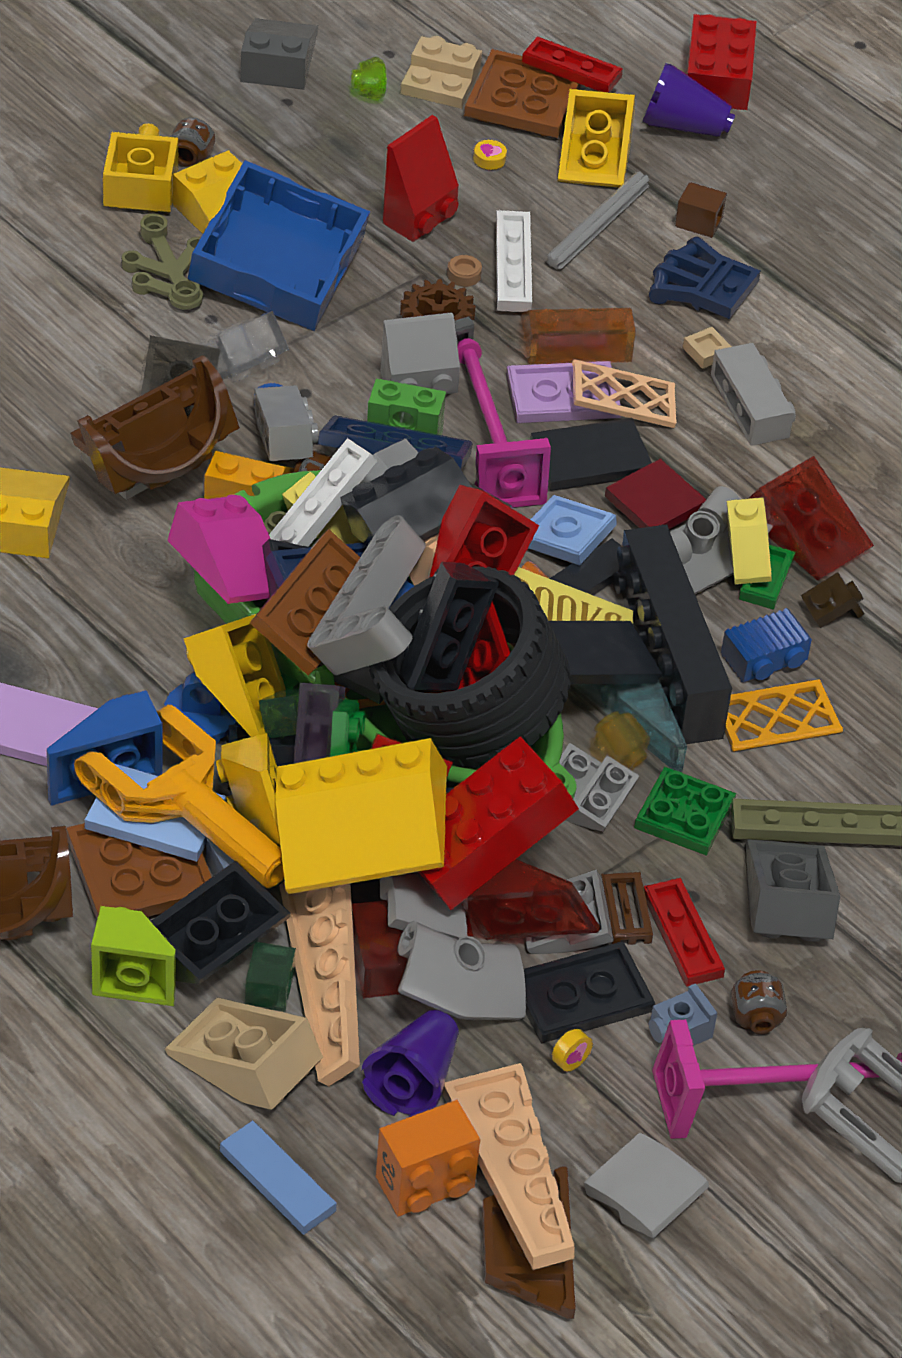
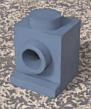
[649,983,717,1046]

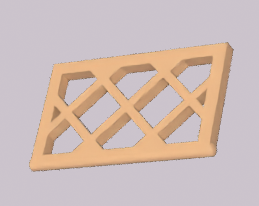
[572,359,676,428]

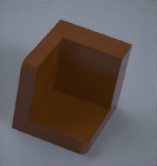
[675,182,727,238]

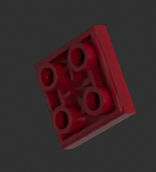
[605,459,706,529]

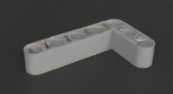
[307,515,426,675]

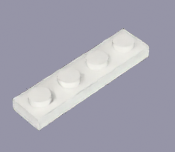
[496,210,532,312]
[269,438,377,547]

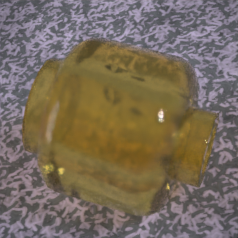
[593,711,651,769]

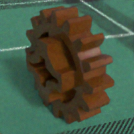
[400,279,476,321]

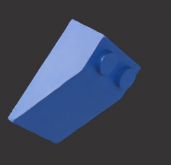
[46,690,163,806]

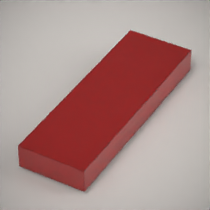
[522,36,623,93]
[644,877,725,987]

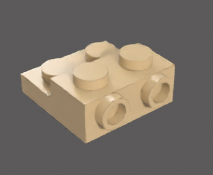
[400,36,482,109]

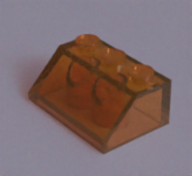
[521,308,636,364]

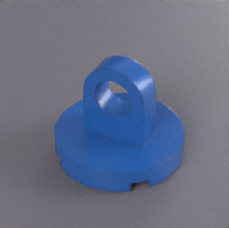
[164,672,239,744]

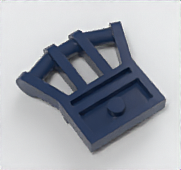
[649,237,761,319]

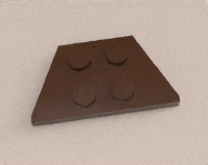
[482,1167,576,1319]

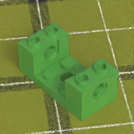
[367,378,446,435]

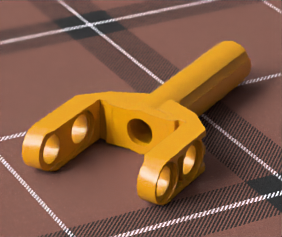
[74,705,284,888]

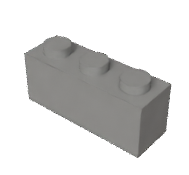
[711,343,796,446]
[254,385,319,461]

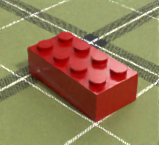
[418,736,579,910]

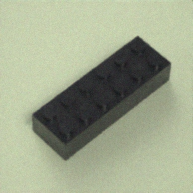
[613,524,732,746]

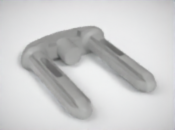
[802,1028,902,1183]

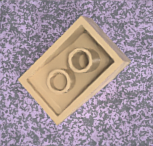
[165,998,323,1110]

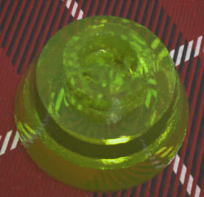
[351,56,386,101]

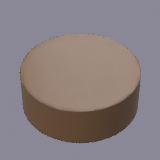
[447,255,482,287]

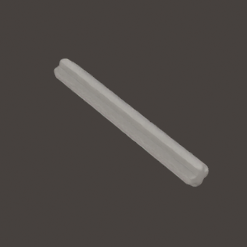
[547,172,649,270]

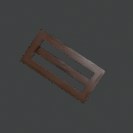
[601,872,653,945]

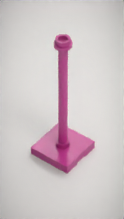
[457,338,551,508]
[652,1020,902,1139]

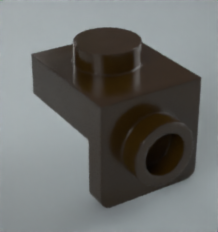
[800,572,865,628]

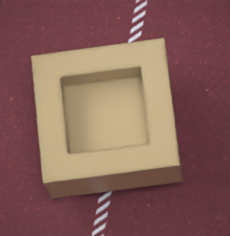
[683,327,731,369]

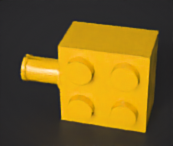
[103,123,178,212]

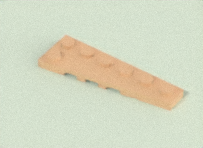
[279,881,360,1087]
[443,1063,575,1270]

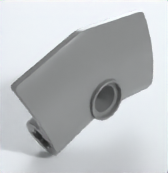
[670,486,772,594]
[398,921,526,1020]

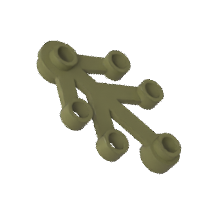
[122,214,203,310]

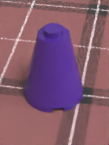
[642,63,735,137]
[361,1010,459,1117]

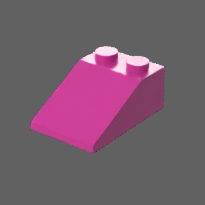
[167,495,270,604]

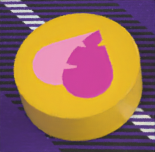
[473,140,507,170]
[552,1029,593,1071]

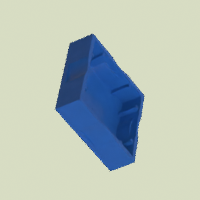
[188,160,370,331]

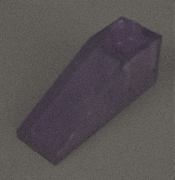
[294,683,346,763]

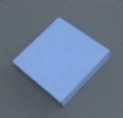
[528,495,617,565]

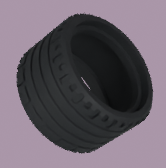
[369,567,571,768]

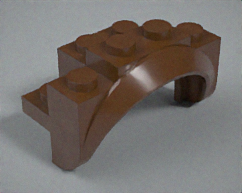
[70,355,240,494]
[0,826,73,940]

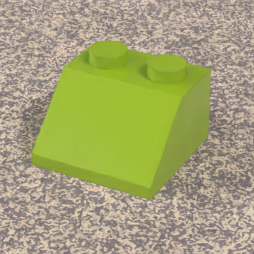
[91,906,175,1006]

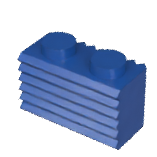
[721,608,812,682]

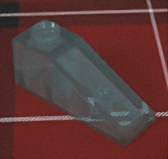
[601,681,687,772]

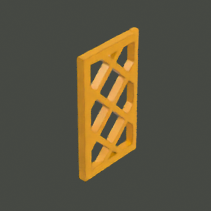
[725,679,843,752]

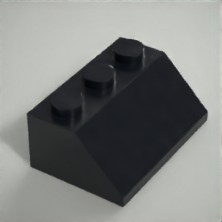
[340,446,472,546]
[400,562,499,690]
[151,861,291,984]

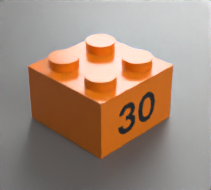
[376,1100,480,1217]

